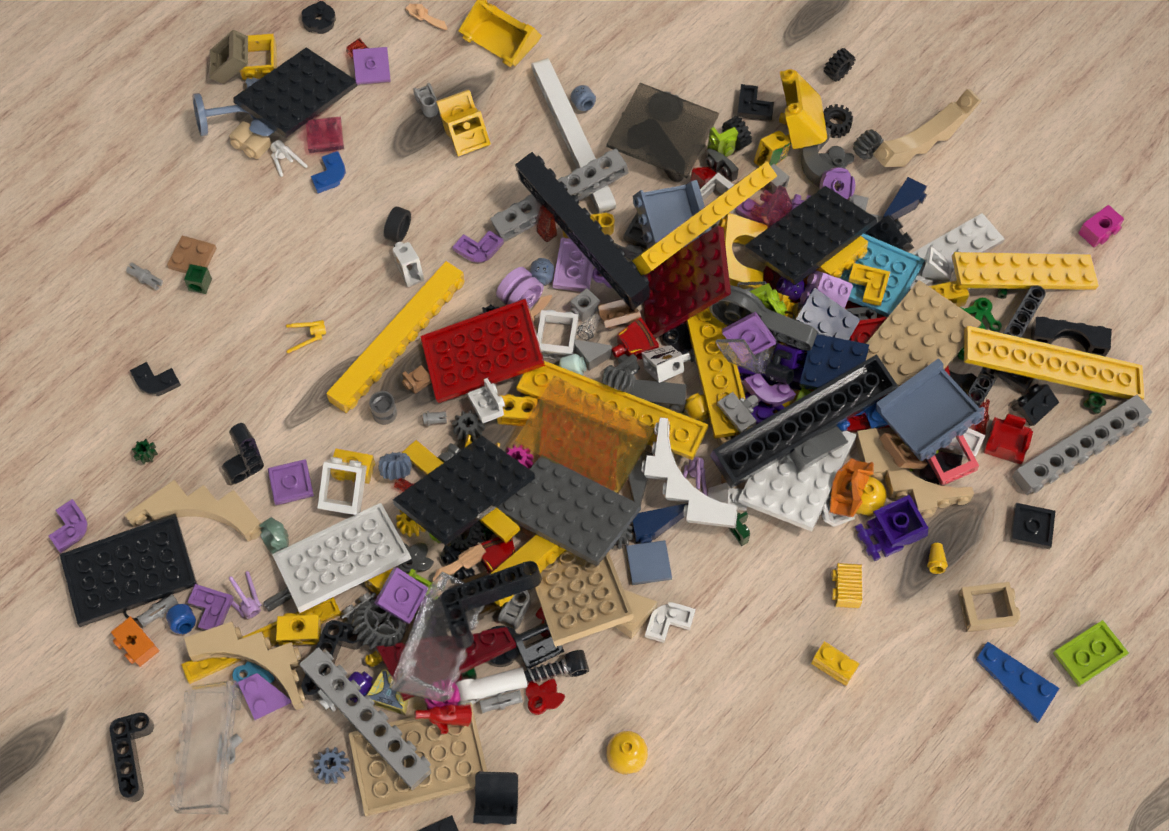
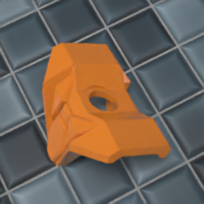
[830,458,874,517]

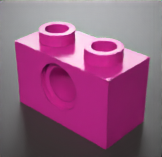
[1078,204,1124,247]

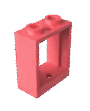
[928,435,979,486]

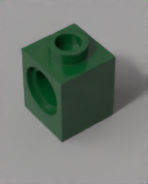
[184,264,212,294]

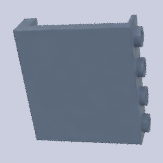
[633,180,711,248]
[876,358,985,462]

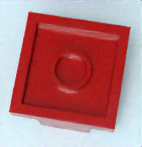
[984,414,1033,465]

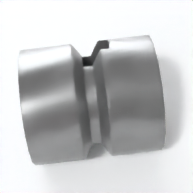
[369,391,397,425]

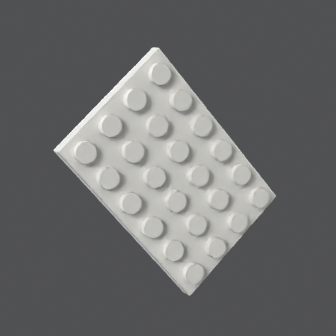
[738,431,856,532]
[272,503,411,613]

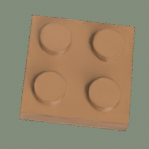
[167,235,217,273]
[879,433,927,469]

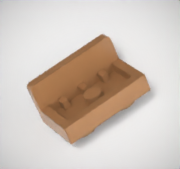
[598,299,641,329]

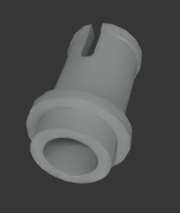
[423,411,447,426]

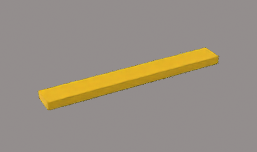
[402,440,520,543]
[181,597,342,684]

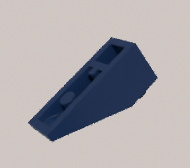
[883,177,927,219]
[631,503,688,544]

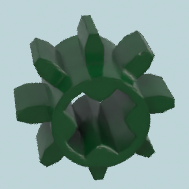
[132,439,158,464]

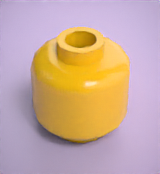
[684,393,709,422]

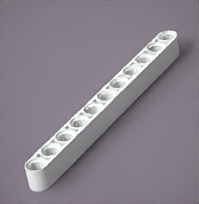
[531,58,616,214]

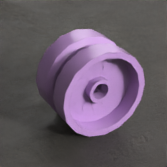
[496,267,544,309]

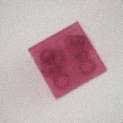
[306,116,344,153]
[751,185,793,229]

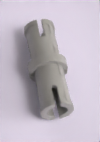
[126,263,163,290]
[137,594,179,627]
[480,690,523,713]

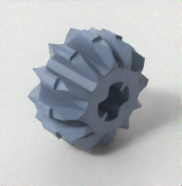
[378,452,412,480]
[313,747,350,784]

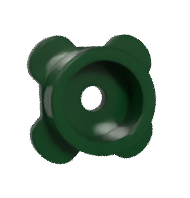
[1083,393,1107,414]

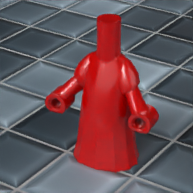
[414,704,472,734]

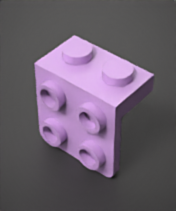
[800,270,853,308]

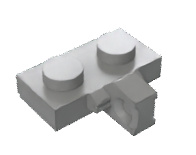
[717,392,759,434]

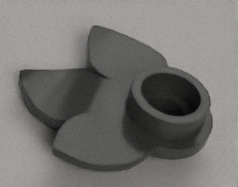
[819,146,854,169]
[398,543,434,573]

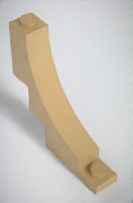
[873,89,982,167]
[125,480,263,542]

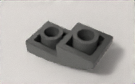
[705,149,739,182]

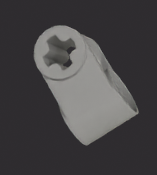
[413,83,438,117]
[498,590,531,630]

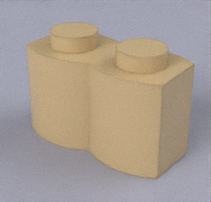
[229,121,271,160]

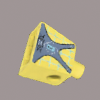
[367,669,409,715]

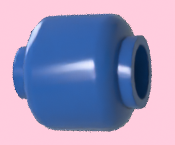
[166,604,196,634]

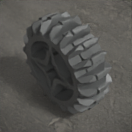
[351,599,406,652]

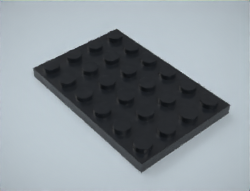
[233,47,357,138]
[744,186,877,285]
[393,436,535,546]
[59,514,198,627]

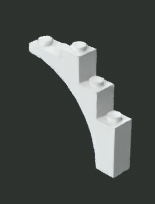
[642,418,738,528]

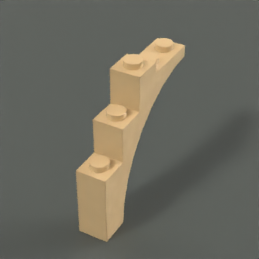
[855,428,974,518]
[184,621,306,710]

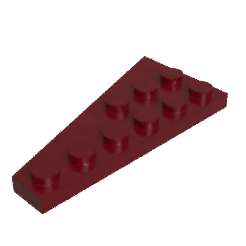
[377,627,516,701]

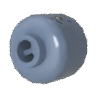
[571,85,596,111]
[530,258,554,286]

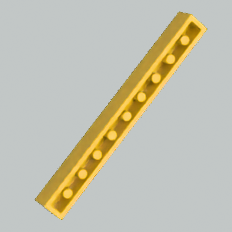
[632,161,777,275]
[326,261,465,414]

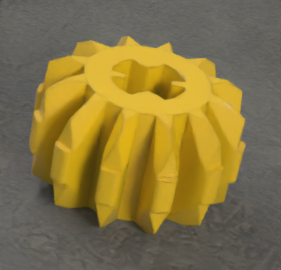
[396,510,426,537]

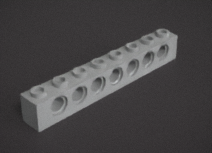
[490,149,629,242]
[1012,394,1152,495]
[299,647,431,791]

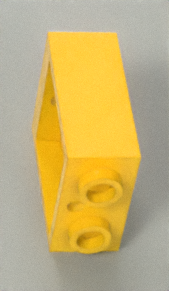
[240,34,277,80]

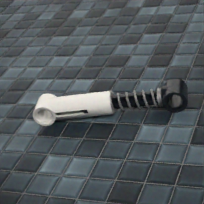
[455,650,589,705]

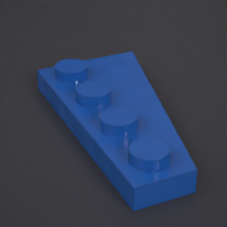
[976,642,1060,723]

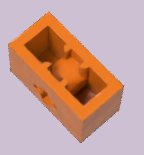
[111,616,159,667]

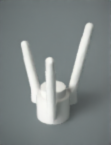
[270,140,308,177]

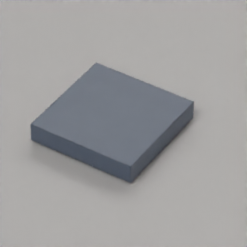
[626,540,672,585]

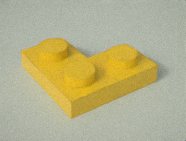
[849,263,890,306]

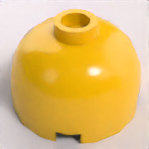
[848,476,886,517]
[606,731,648,775]

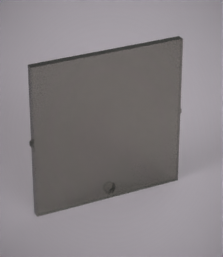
[606,83,719,179]

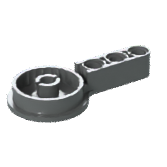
[709,285,818,351]

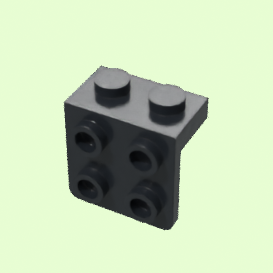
[864,215,914,252]
[473,771,518,825]

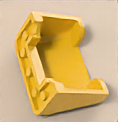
[458,0,542,68]
[780,69,827,149]

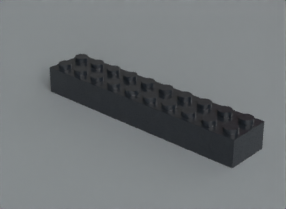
[515,152,650,311]
[710,354,898,489]

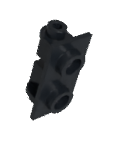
[440,545,475,582]

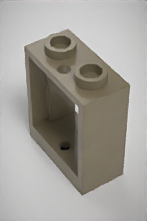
[209,30,248,84]

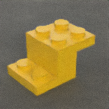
[436,90,491,156]

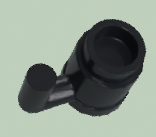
[765,349,794,384]

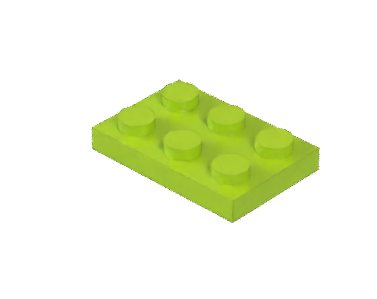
[1053,620,1129,687]

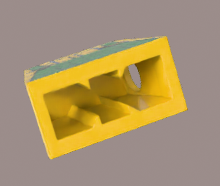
[753,131,792,167]

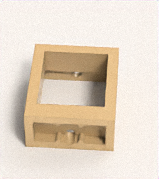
[958,582,1020,632]

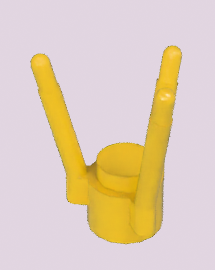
[286,320,326,353]

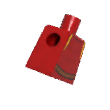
[612,317,659,361]
[475,537,515,574]

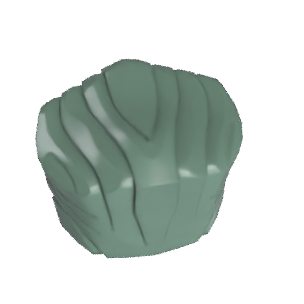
[259,517,289,554]

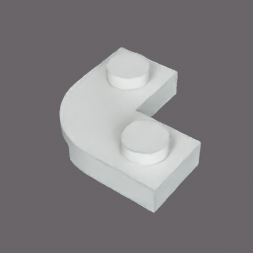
[645,602,696,643]

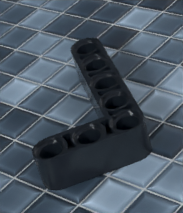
[441,561,542,649]

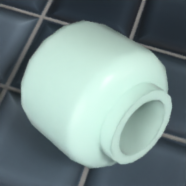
[557,354,587,376]

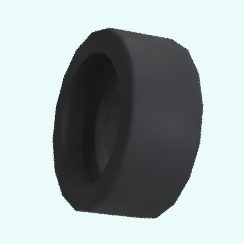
[384,206,411,243]

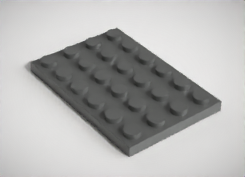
[498,455,641,566]

